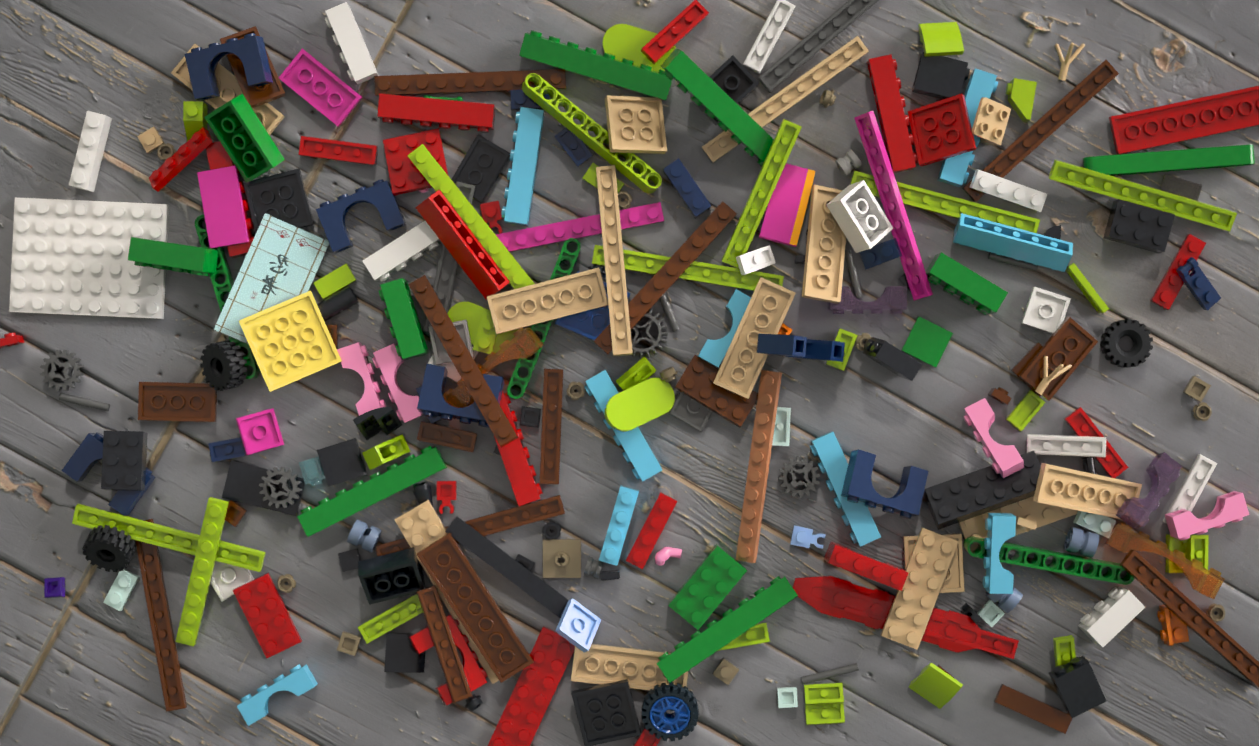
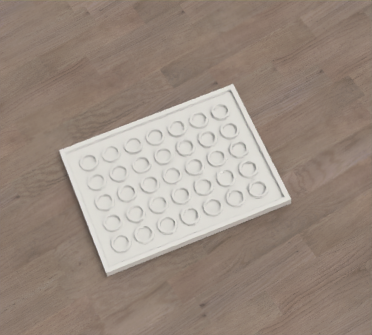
[9,197,169,319]

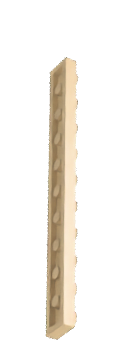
[702,36,869,163]
[596,165,633,356]

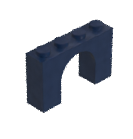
[185,33,273,101]
[316,179,407,253]
[757,333,845,362]
[417,364,504,428]
[61,432,156,516]
[841,449,929,519]

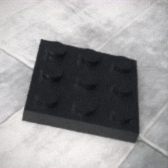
[243,168,314,233]
[571,679,641,746]

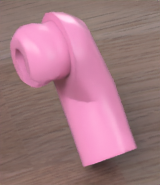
[655,547,682,566]

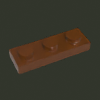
[417,421,477,452]

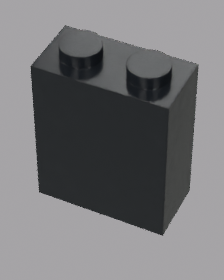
[912,51,970,100]
[863,337,922,381]
[1049,656,1106,718]

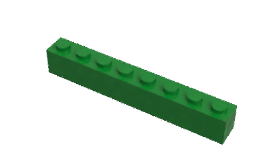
[519,30,673,100]
[661,48,774,167]
[297,446,447,537]
[657,576,798,683]

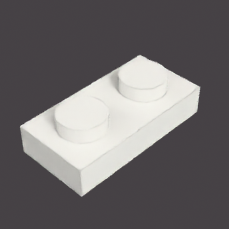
[736,245,776,275]

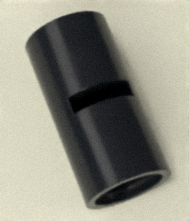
[317,286,359,321]

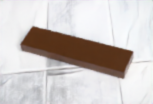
[994,684,1072,734]

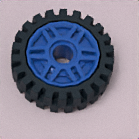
[641,682,699,741]

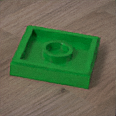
[901,316,953,368]

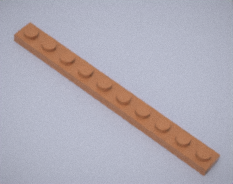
[736,370,782,563]

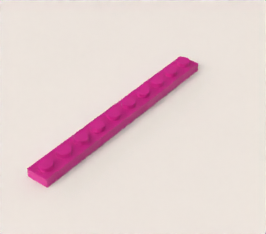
[854,111,933,300]
[496,202,664,252]

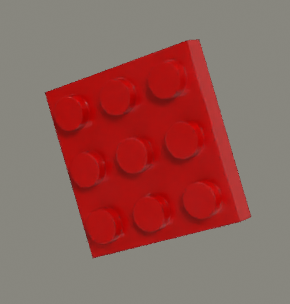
[907,94,976,167]
[383,128,449,196]

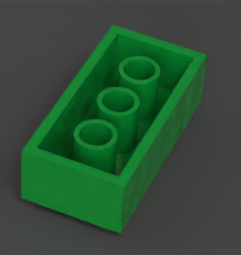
[204,93,285,183]
[128,237,219,276]
[926,252,1008,315]
[379,278,429,360]
[668,544,747,630]

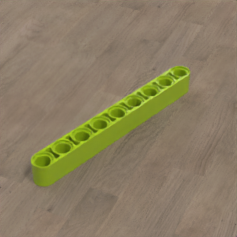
[522,73,662,194]

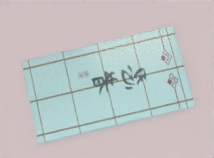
[214,213,329,344]

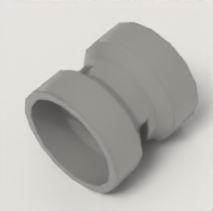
[835,150,862,176]

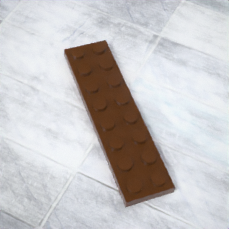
[417,532,534,683]

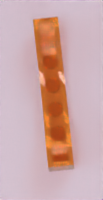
[444,327,544,420]
[1105,522,1225,599]

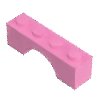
[337,342,387,416]
[372,343,422,423]
[963,398,1024,478]
[1165,491,1249,540]

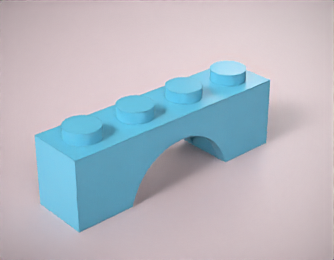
[698,289,751,368]
[599,485,639,566]
[983,513,1016,594]
[237,664,318,726]

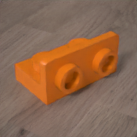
[1157,605,1189,646]

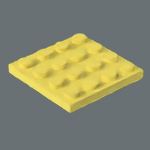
[239,291,342,392]

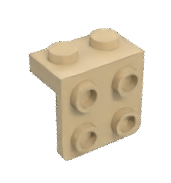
[972,97,1011,146]

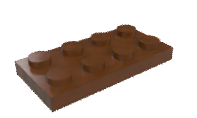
[220,26,285,108]
[1019,317,1098,401]
[675,355,758,428]
[138,382,217,422]

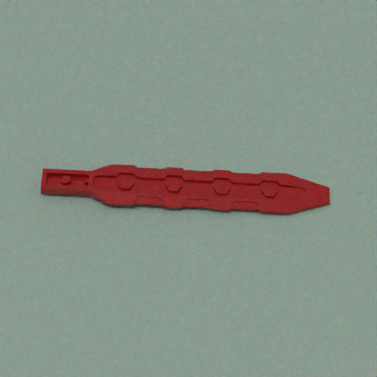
[793,576,1019,659]

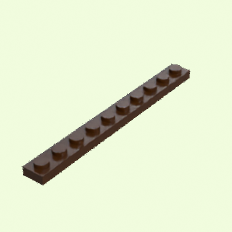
[962,60,1119,202]
[374,69,566,96]
[594,201,737,355]
[408,275,518,448]
[375,495,565,556]
[135,519,187,712]
[1119,550,1259,689]

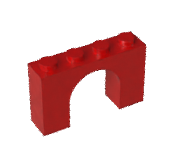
[824,541,908,591]
[408,614,488,706]

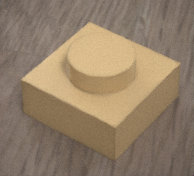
[137,127,165,154]
[1016,516,1037,532]

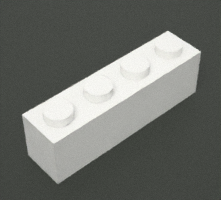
[325,2,379,84]
[69,111,112,192]
[363,221,440,282]

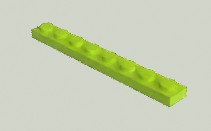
[721,119,802,268]
[175,497,229,647]

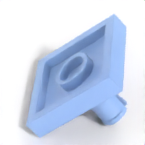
[555,598,601,652]

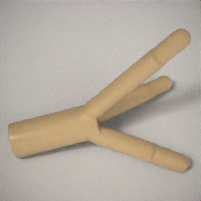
[1055,42,1085,81]
[1035,356,1072,395]

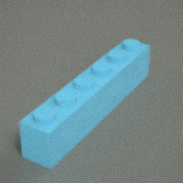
[937,68,998,187]
[501,107,544,226]
[953,213,1073,272]
[584,370,662,482]
[810,431,881,547]

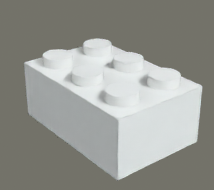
[826,180,893,253]
[1078,586,1145,647]

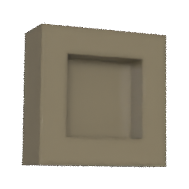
[1183,376,1211,402]
[337,631,362,656]
[712,658,739,685]

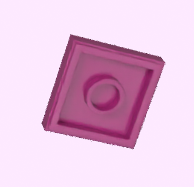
[235,408,284,456]

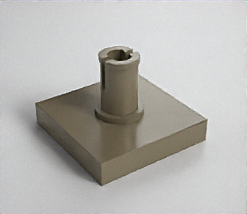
[543,539,581,578]

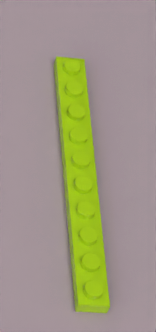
[408,144,535,289]
[1048,160,1237,231]
[850,171,1040,233]
[592,245,784,291]
[72,504,266,572]

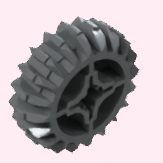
[632,309,668,359]

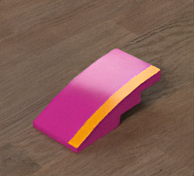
[759,163,815,247]

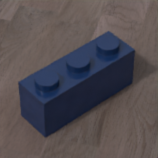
[663,158,711,218]

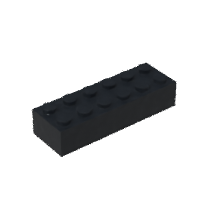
[924,451,1041,530]

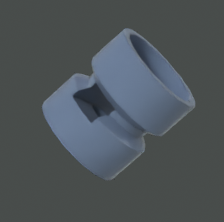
[347,519,382,553]
[1064,527,1099,558]
[985,587,1023,613]

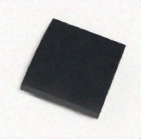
[353,407,402,440]
[317,438,367,487]
[384,632,426,673]

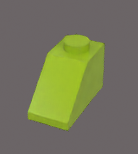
[1005,78,1037,123]
[183,101,208,141]
[362,434,411,470]

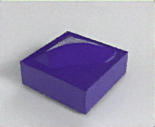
[44,577,65,598]

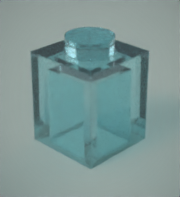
[299,457,326,487]

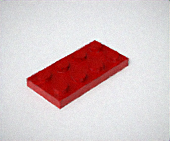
[233,573,302,658]

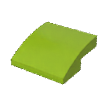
[918,22,964,57]
[1165,534,1209,574]
[908,663,963,709]
[804,683,845,725]

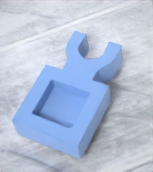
[790,525,826,549]

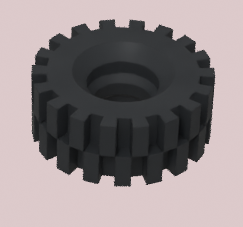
[1100,319,1153,368]
[200,340,248,391]
[82,525,136,572]

